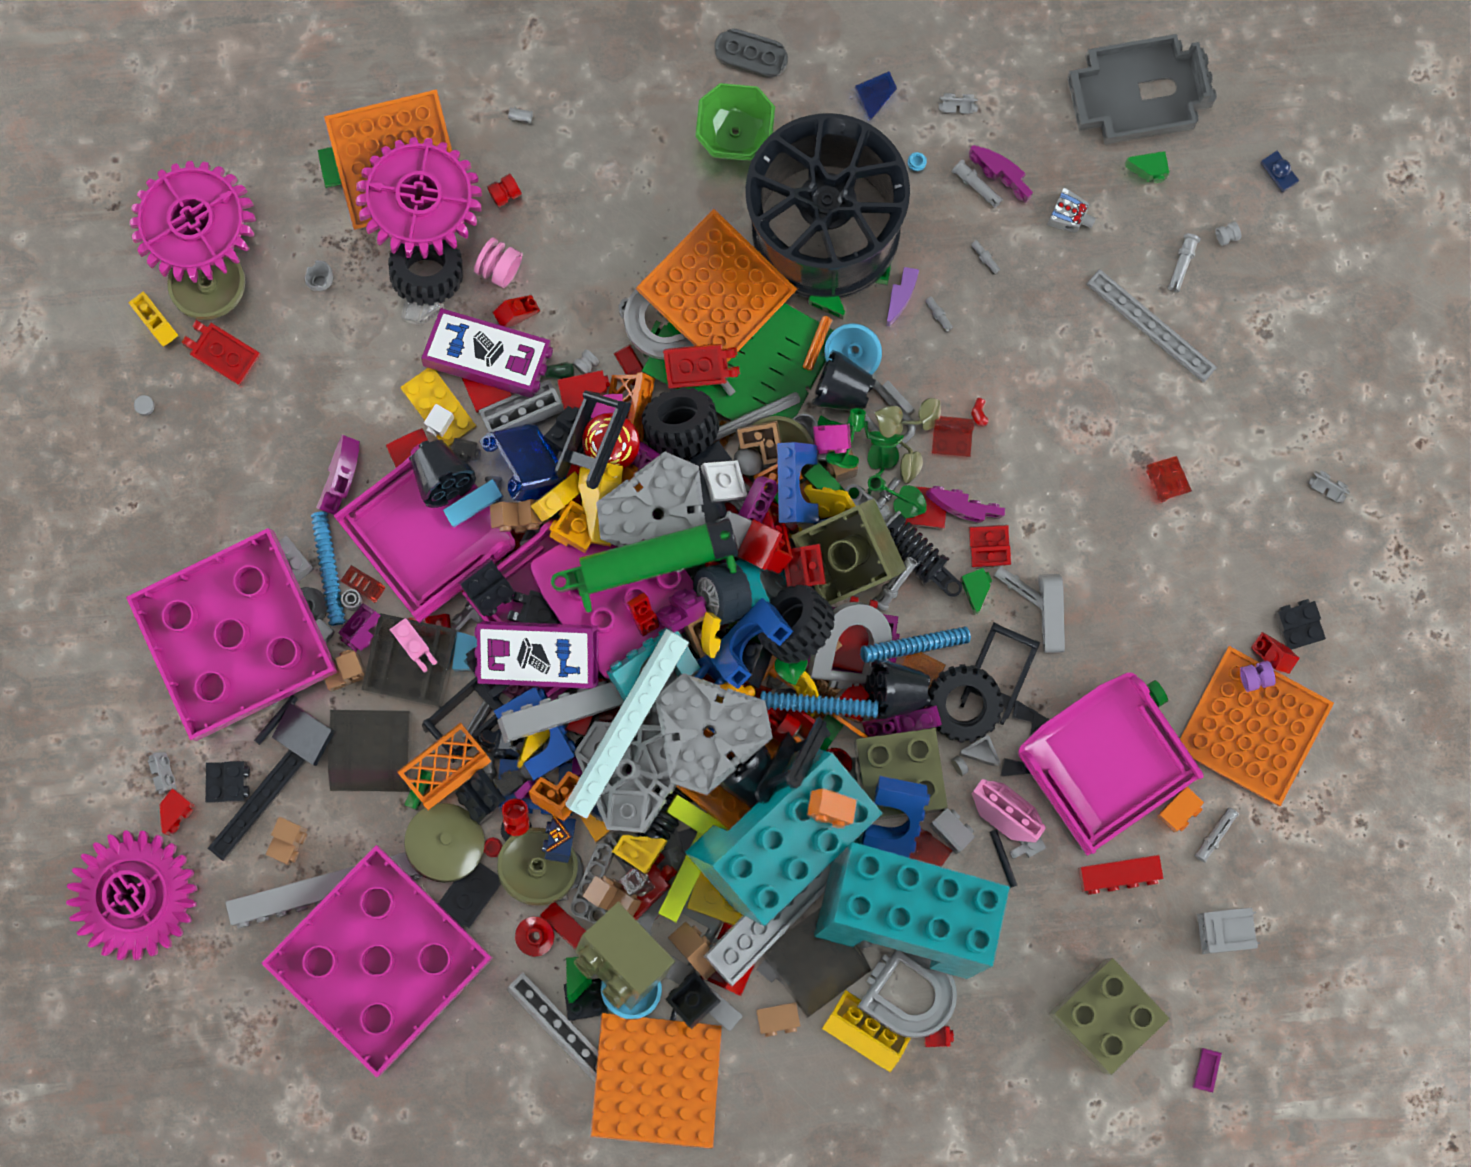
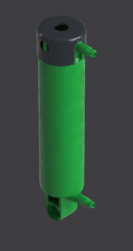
[551,517,739,613]

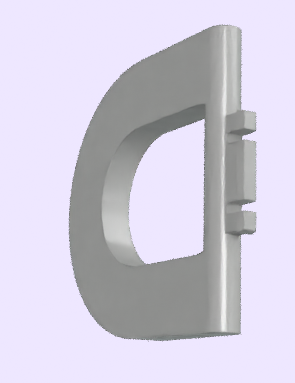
[623,289,694,359]
[807,602,892,689]
[637,890,723,985]
[857,950,957,1038]

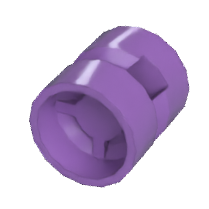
[1240,661,1276,692]

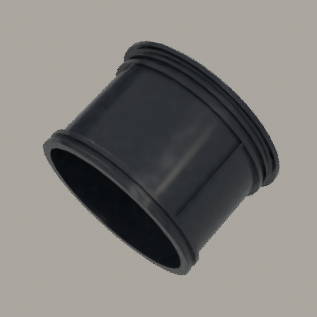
[745,113,910,299]

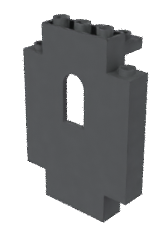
[1067,34,1217,145]

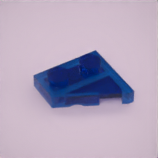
[854,71,897,121]

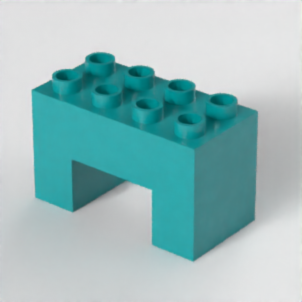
[685,749,883,926]
[814,842,1010,979]

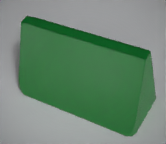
[405,769,432,810]

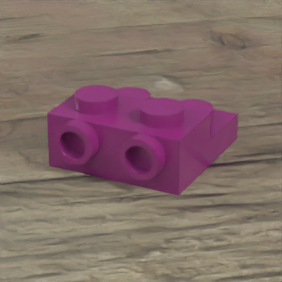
[655,589,707,633]
[338,603,381,652]

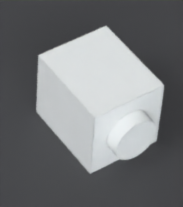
[424,404,454,437]

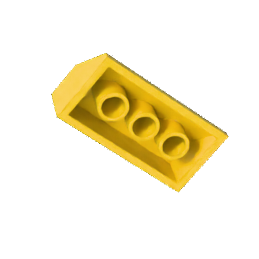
[822,990,911,1073]

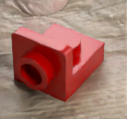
[924,1026,954,1047]

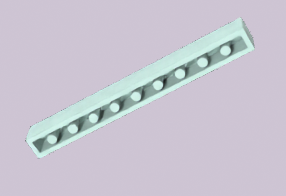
[565,629,689,819]

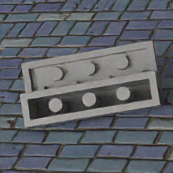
[479,380,564,442]

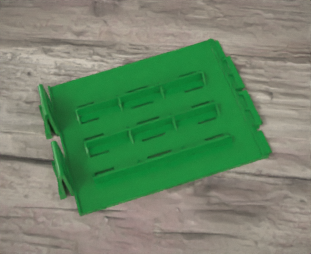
[641,303,834,426]

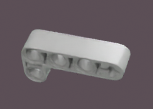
[1038,574,1065,653]
[570,843,614,924]

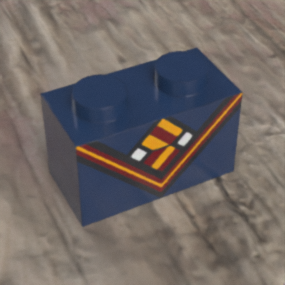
[542,815,576,863]

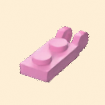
[390,618,438,672]

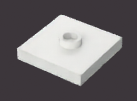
[701,460,747,501]

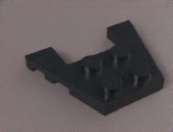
[1000,700,1050,777]

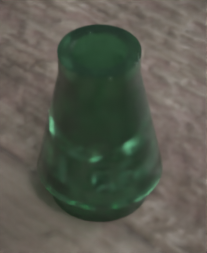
[545,361,574,379]

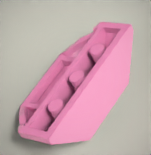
[972,779,1046,842]

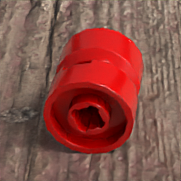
[487,173,522,208]
[502,799,530,836]

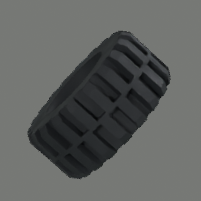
[388,240,463,306]
[642,387,719,459]
[757,585,835,663]
[928,664,1003,743]

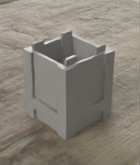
[1197,908,1260,954]

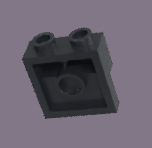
[544,406,593,454]
[458,559,516,616]
[1275,599,1326,650]
[205,761,250,803]
[455,768,506,824]
[665,971,721,1029]

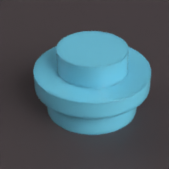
[908,152,927,171]

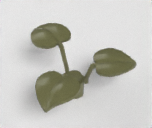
[874,398,941,484]

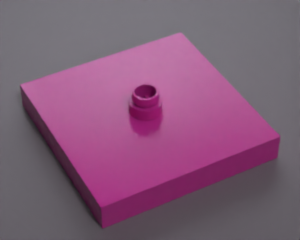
[126,528,339,741]
[261,845,493,1078]

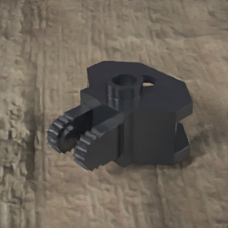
[475,729,524,760]

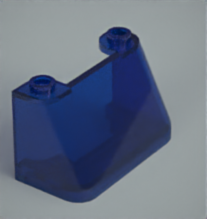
[479,424,566,502]

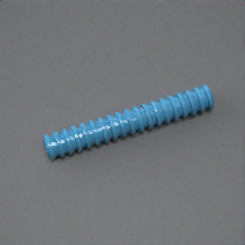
[310,511,346,626]
[860,626,971,663]
[760,691,879,718]

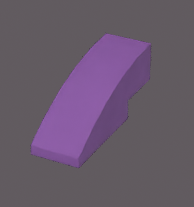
[886,267,919,327]

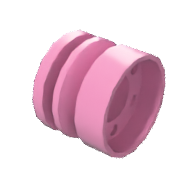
[474,237,523,288]

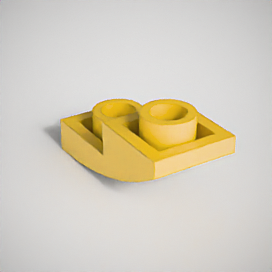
[701,612,721,658]

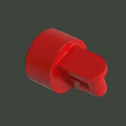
[766,707,802,743]

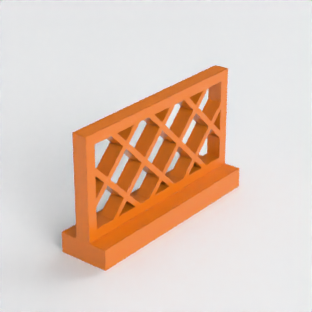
[608,373,655,442]
[397,723,491,810]

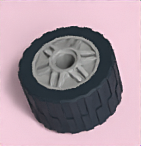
[693,562,752,626]

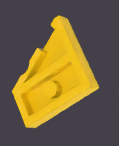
[804,485,856,519]
[612,835,668,874]

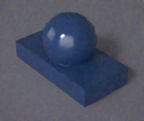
[1260,151,1299,193]

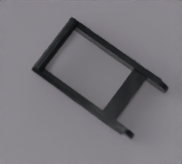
[555,391,632,489]
[959,622,1041,725]
[422,677,520,764]
[755,717,830,804]

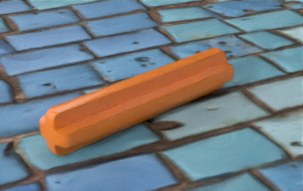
[803,316,832,371]

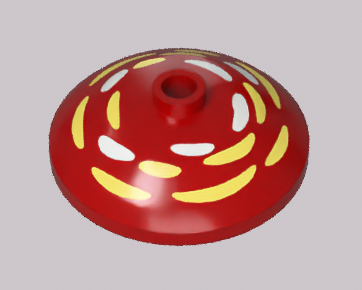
[583,413,640,469]

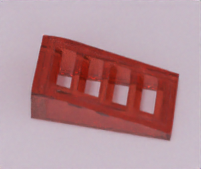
[340,565,385,603]

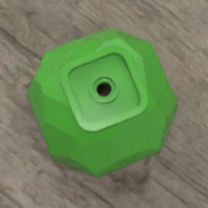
[695,83,775,161]

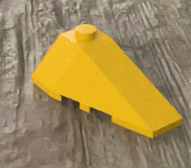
[578,463,623,546]

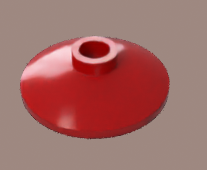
[515,916,555,957]

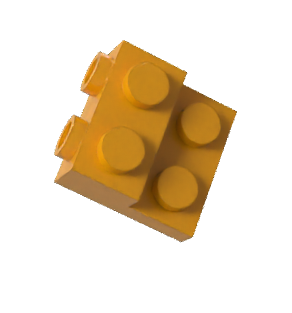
[549,500,591,553]

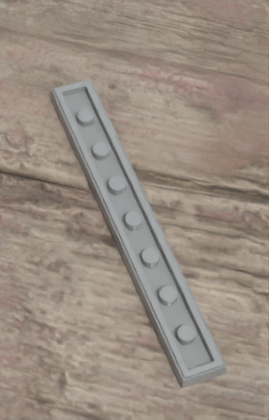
[1086,269,1217,383]

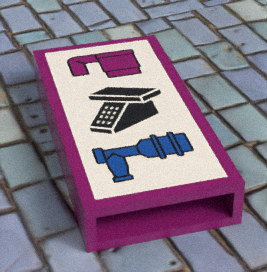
[421,308,553,398]
[474,621,598,689]

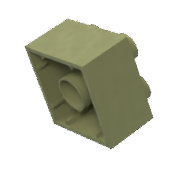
[791,498,906,605]
[854,728,948,821]
[574,902,675,1010]
[1048,958,1170,1075]

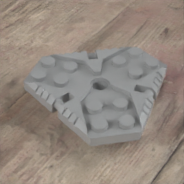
[596,452,705,573]
[655,673,772,795]
[574,721,680,833]

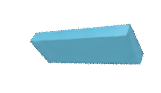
[443,479,504,527]

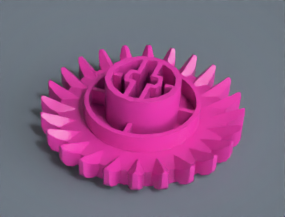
[356,137,482,259]
[130,161,256,283]
[66,830,198,960]

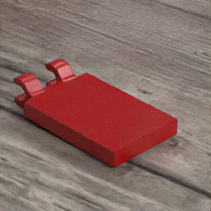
[181,320,261,386]
[663,344,740,388]
[832,596,878,672]
[619,852,677,921]

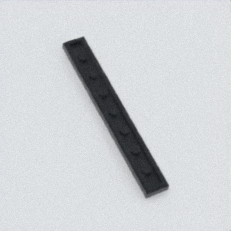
[207,749,306,861]

